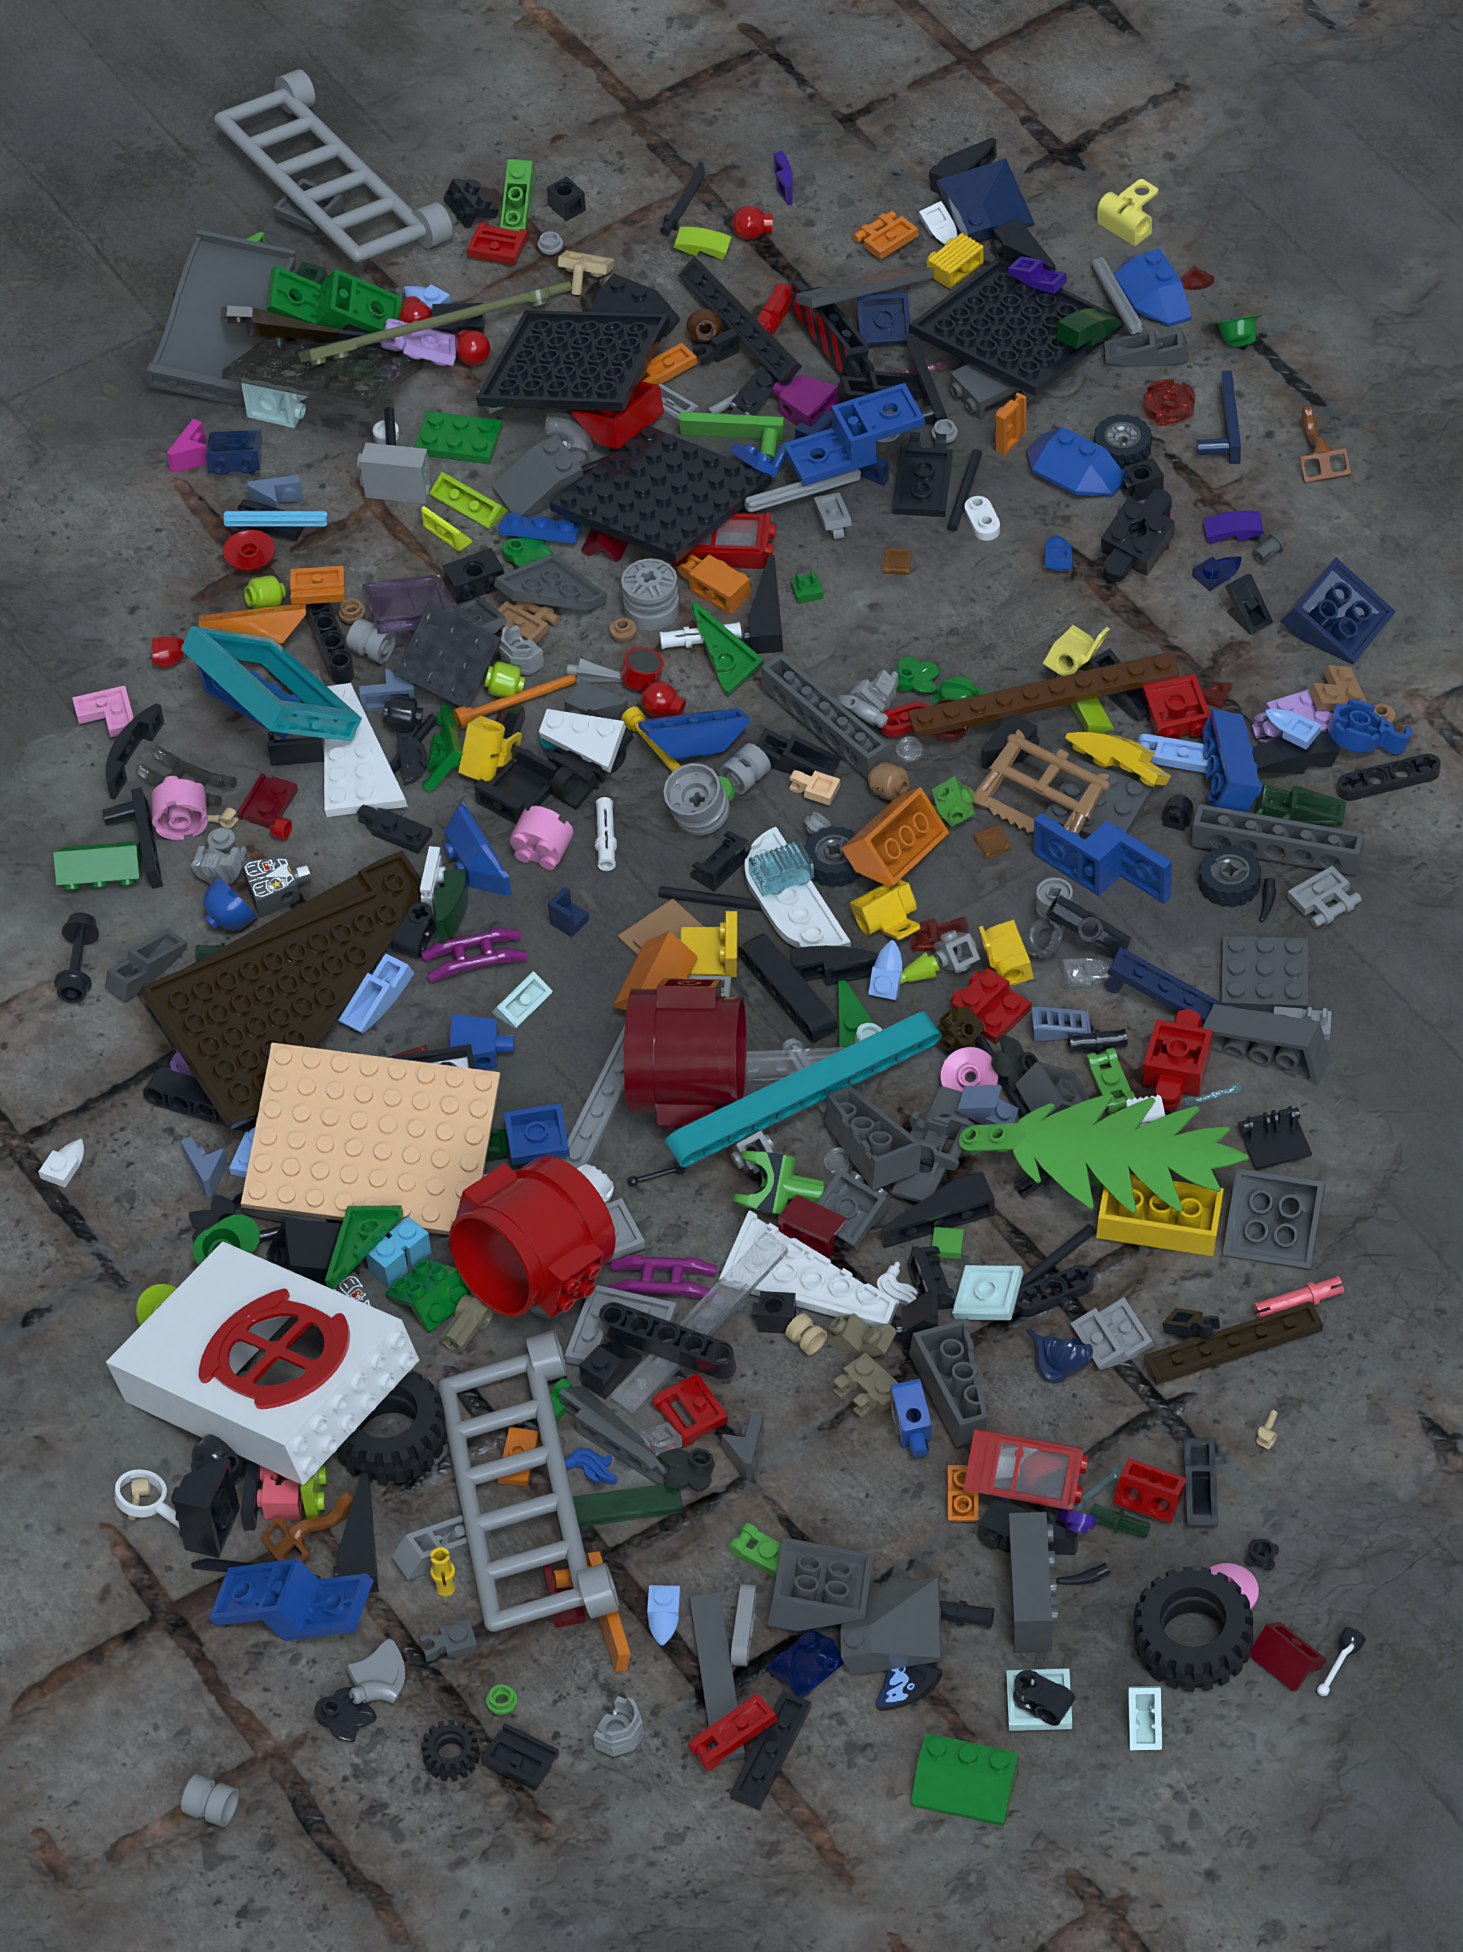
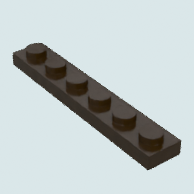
[1144,1301,1323,1385]

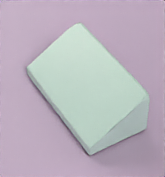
[492,971,553,1028]

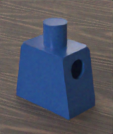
[450,1014,515,1070]

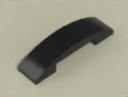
[106,703,164,800]

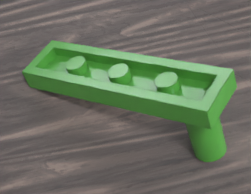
[679,412,785,462]

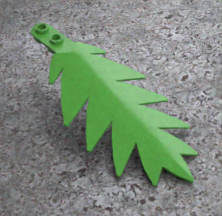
[959,1093,1249,1213]

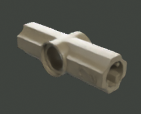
[440,1293,494,1354]

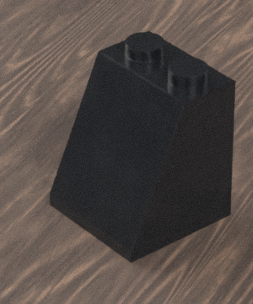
[266,1218,360,1287]

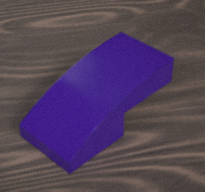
[773,151,793,206]
[1008,256,1067,294]
[1204,510,1264,544]

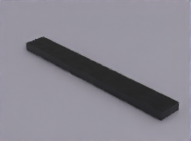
[678,256,802,386]

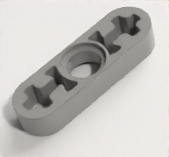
[731,1584,757,1666]

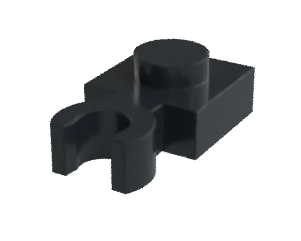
[1163,1308,1220,1338]

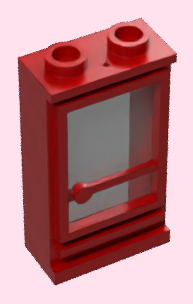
[672,512,776,569]
[963,1427,1089,1511]

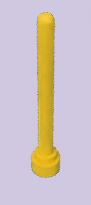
[621,706,681,772]

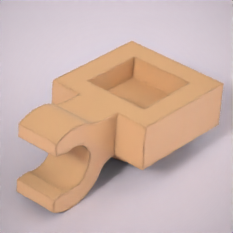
[789,770,840,806]

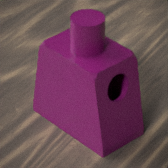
[773,375,838,426]

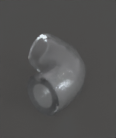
[545,411,593,465]

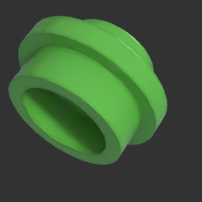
[486,1684,518,1715]

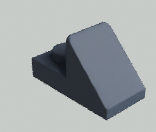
[247,475,303,508]
[359,669,415,712]
[956,1085,1019,1125]
[181,1136,227,1199]

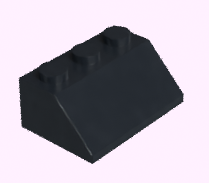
[171,1457,240,1558]

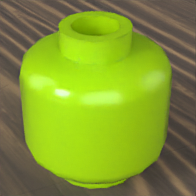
[244,575,286,609]
[484,661,525,698]

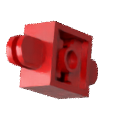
[1143,1009,1213,1110]

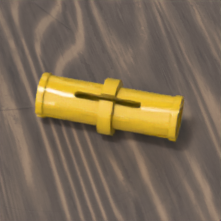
[430,1547,455,1597]

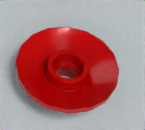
[223,530,275,571]

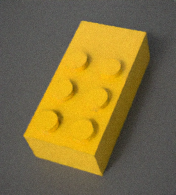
[1096,1174,1224,1256]

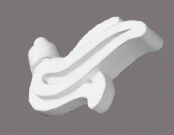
[877,1262,918,1307]

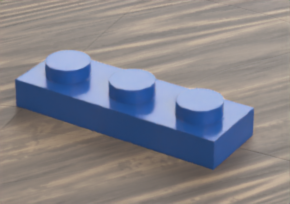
[499,513,582,544]

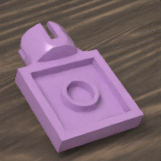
[380,319,456,366]
[1252,689,1332,744]

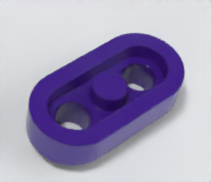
[1056,1508,1097,1534]

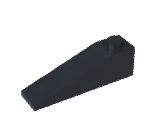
[744,555,783,654]
[881,1172,995,1249]
[333,1472,379,1593]

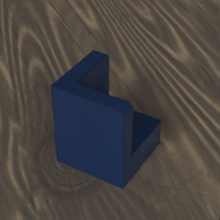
[548,887,589,937]

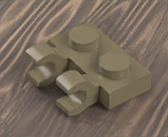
[833,1353,898,1418]

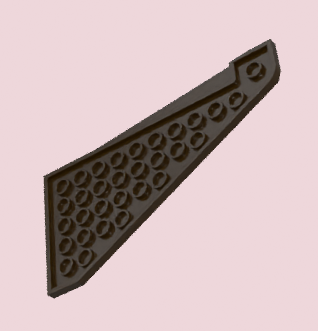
[139,851,422,1130]

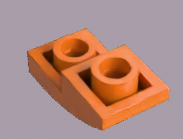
[948,1465,979,1522]

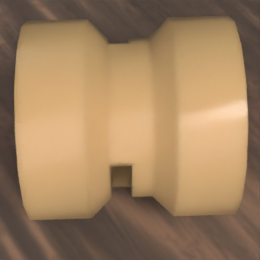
[785,1314,827,1355]

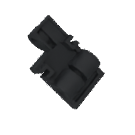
[547,709,634,810]

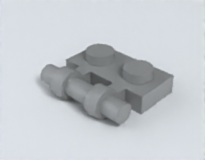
[1287,866,1362,928]

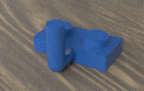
[730,443,787,478]

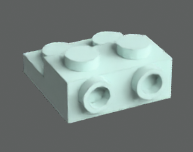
[241,372,306,428]

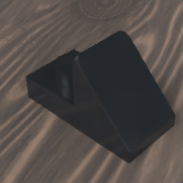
[1225,574,1273,634]

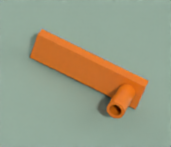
[552,1551,631,1673]

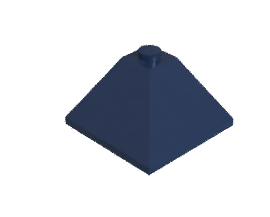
[936,158,1034,243]
[1280,557,1396,664]

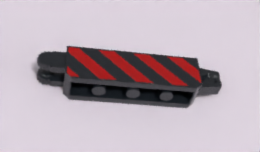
[791,281,875,377]

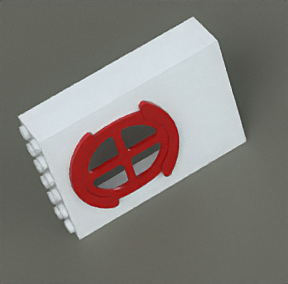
[106,1242,419,1485]

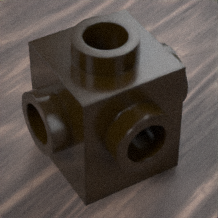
[937,1006,985,1053]

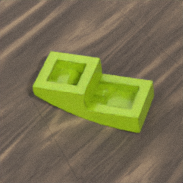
[673,227,731,260]

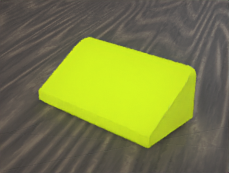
[421,506,472,552]

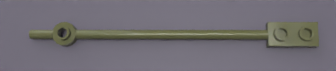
[298,281,572,365]

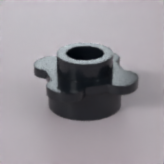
[1245,1539,1279,1570]

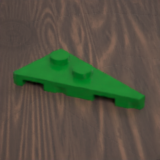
[691,602,764,697]
[422,703,463,793]
[838,980,874,1051]
[325,1205,404,1289]

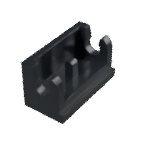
[432,303,485,334]
[268,732,324,766]
[690,831,749,892]
[907,1246,956,1310]

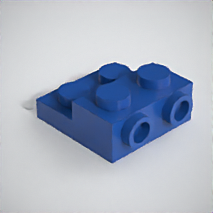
[504,1103,570,1165]

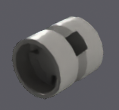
[346,618,396,664]
[719,743,771,795]
[1036,878,1073,929]
[181,1774,239,1828]

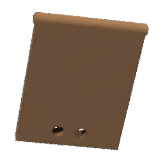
[618,899,704,956]

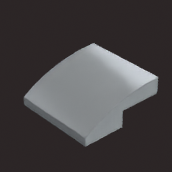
[1070,1297,1155,1370]

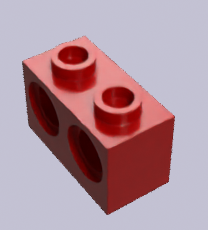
[1113,1458,1187,1523]

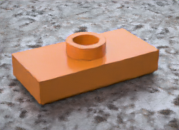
[498,1427,539,1487]

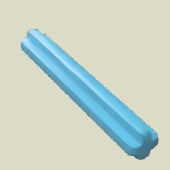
[223,511,328,527]

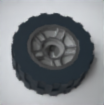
[1094,414,1152,470]

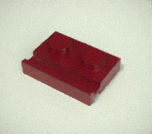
[237,773,298,828]

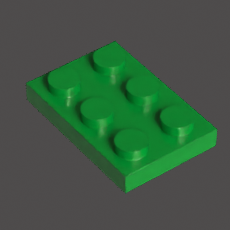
[414,411,503,464]

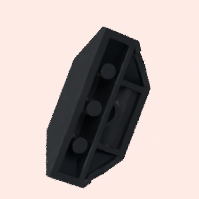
[580,273,680,337]

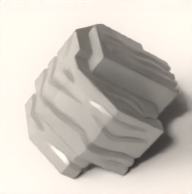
[500,625,544,675]
[849,669,899,713]
[191,845,247,885]
[593,1696,644,1757]

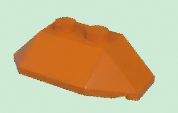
[199,604,306,644]

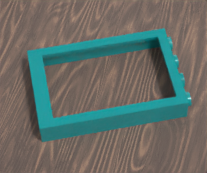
[181,626,362,742]

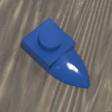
[1044,535,1072,571]

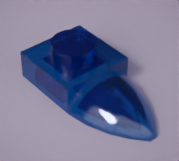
[1192,556,1242,591]

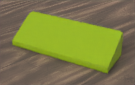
[429,472,508,529]
[1057,670,1114,733]

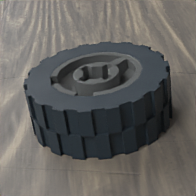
[804,826,861,888]
[1199,846,1261,908]

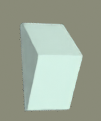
[1128,1686,1162,1750]

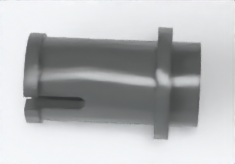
[1252,533,1286,565]

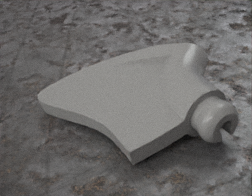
[835,695,888,728]
[347,1639,405,1704]

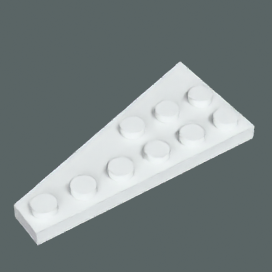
[324,683,408,817]
[719,1210,897,1327]

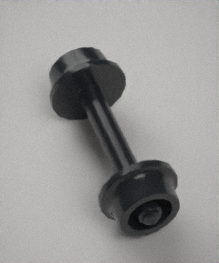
[54,912,99,1003]

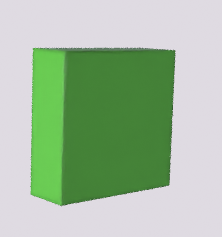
[931,1227,964,1259]

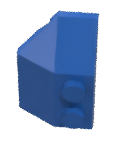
[1114,248,1192,327]
[1026,427,1124,497]
[638,708,750,760]
[443,801,511,896]

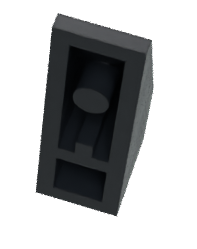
[929,137,997,195]
[990,219,1055,271]
[979,1496,1078,1555]

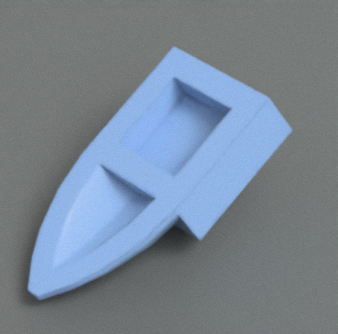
[404,284,451,310]
[1266,709,1321,749]
[868,940,902,1000]
[647,1585,681,1645]

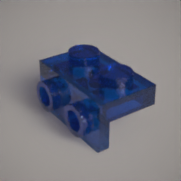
[766,1629,844,1698]

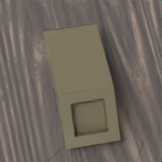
[825,1313,897,1357]

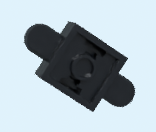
[1101,489,1175,582]

